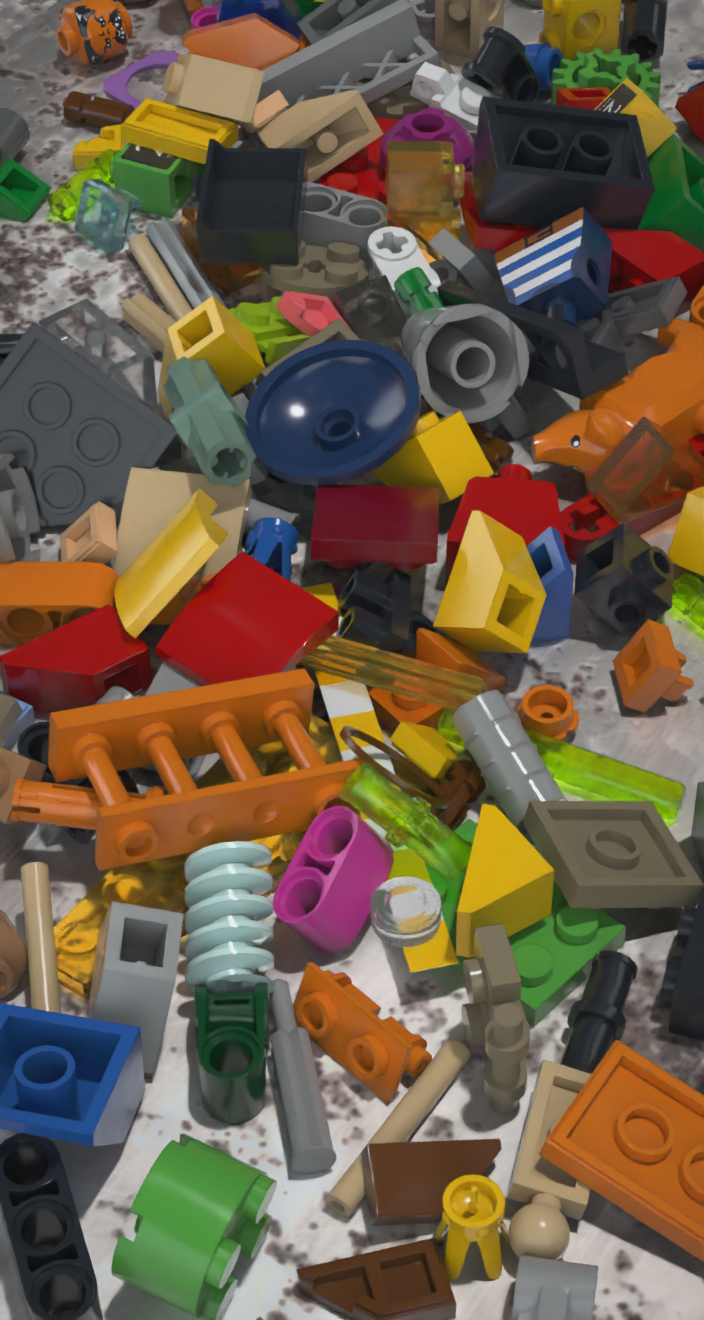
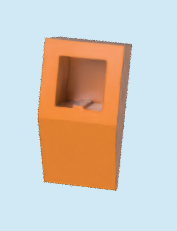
[182,13,300,71]

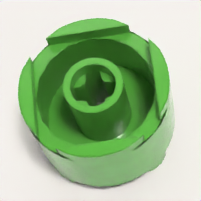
[111,1133,277,1320]

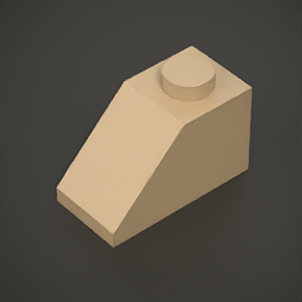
[163,54,265,124]
[256,89,384,182]

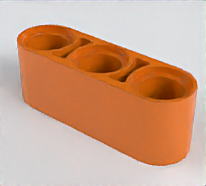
[0,562,119,645]

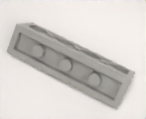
[240,0,442,148]

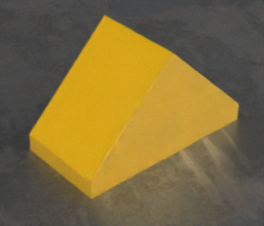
[456,804,554,958]

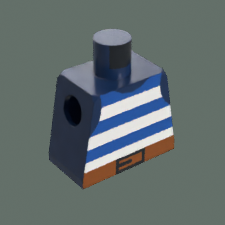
[494,207,612,327]

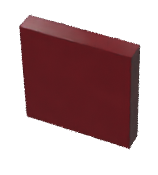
[311,484,439,570]

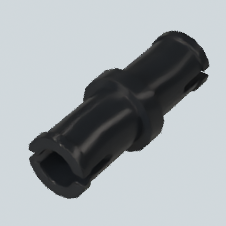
[560,950,638,1074]

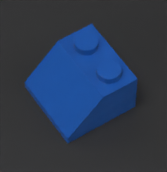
[0,1003,145,1146]

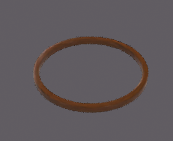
[340,726,451,809]

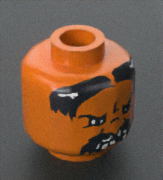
[56,0,132,67]

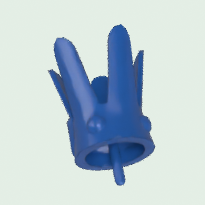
[244,517,299,581]

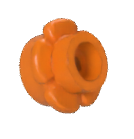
[517,685,579,745]

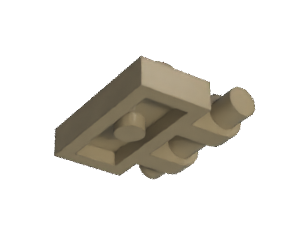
[462,923,530,1114]

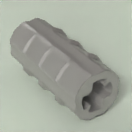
[451,690,567,833]

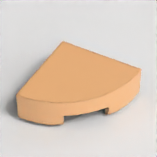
[240,90,289,134]

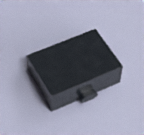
[191,139,308,264]

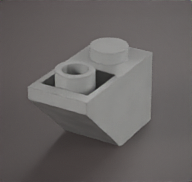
[87,901,184,1079]

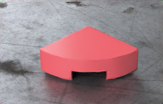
[276,291,350,337]

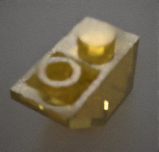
[385,141,465,260]

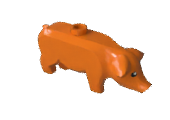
[531,318,704,495]

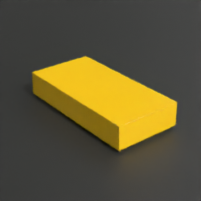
[120,98,238,165]

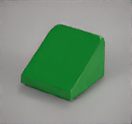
[0,157,52,222]

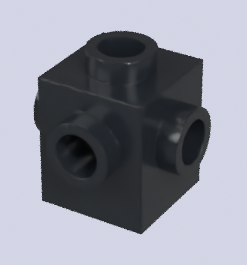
[574,523,674,636]

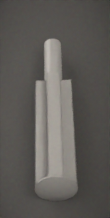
[269,979,336,1174]

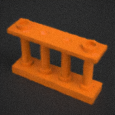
[48,668,367,871]

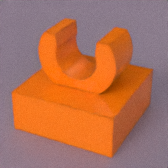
[612,619,694,713]

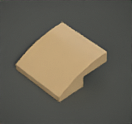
[113,467,252,580]

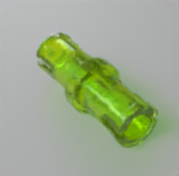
[340,762,473,881]

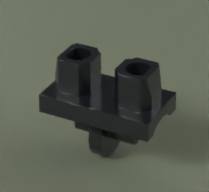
[335,568,437,685]

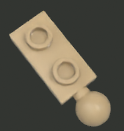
[507,1059,592,1260]

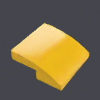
[114,488,228,639]

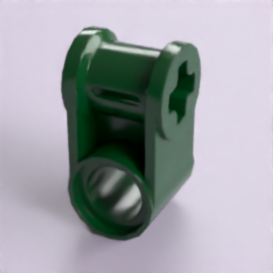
[195,984,270,1124]

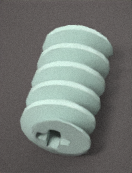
[184,841,275,995]

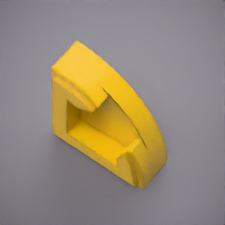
[72,124,126,170]
[389,721,457,779]

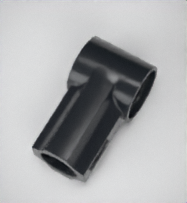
[621,0,668,64]

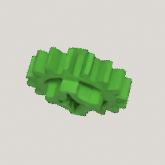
[551,48,661,107]

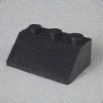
[472,96,655,230]

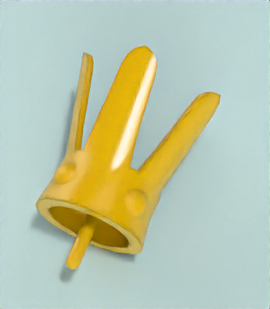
[432,1174,509,1280]

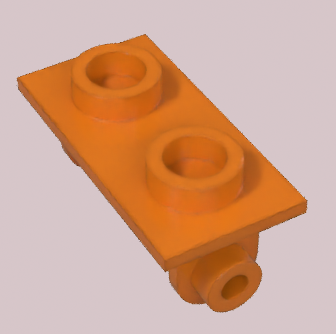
[293,962,432,1104]

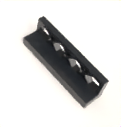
[437,281,629,400]

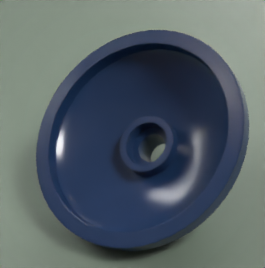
[245,340,421,486]

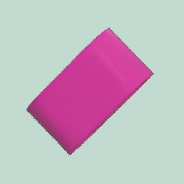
[273,806,394,954]

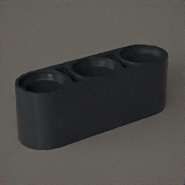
[0,1133,103,1320]

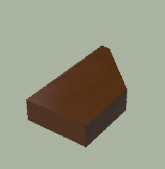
[361,1139,502,1226]
[297,1237,456,1320]

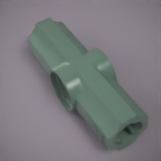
[163,356,257,488]

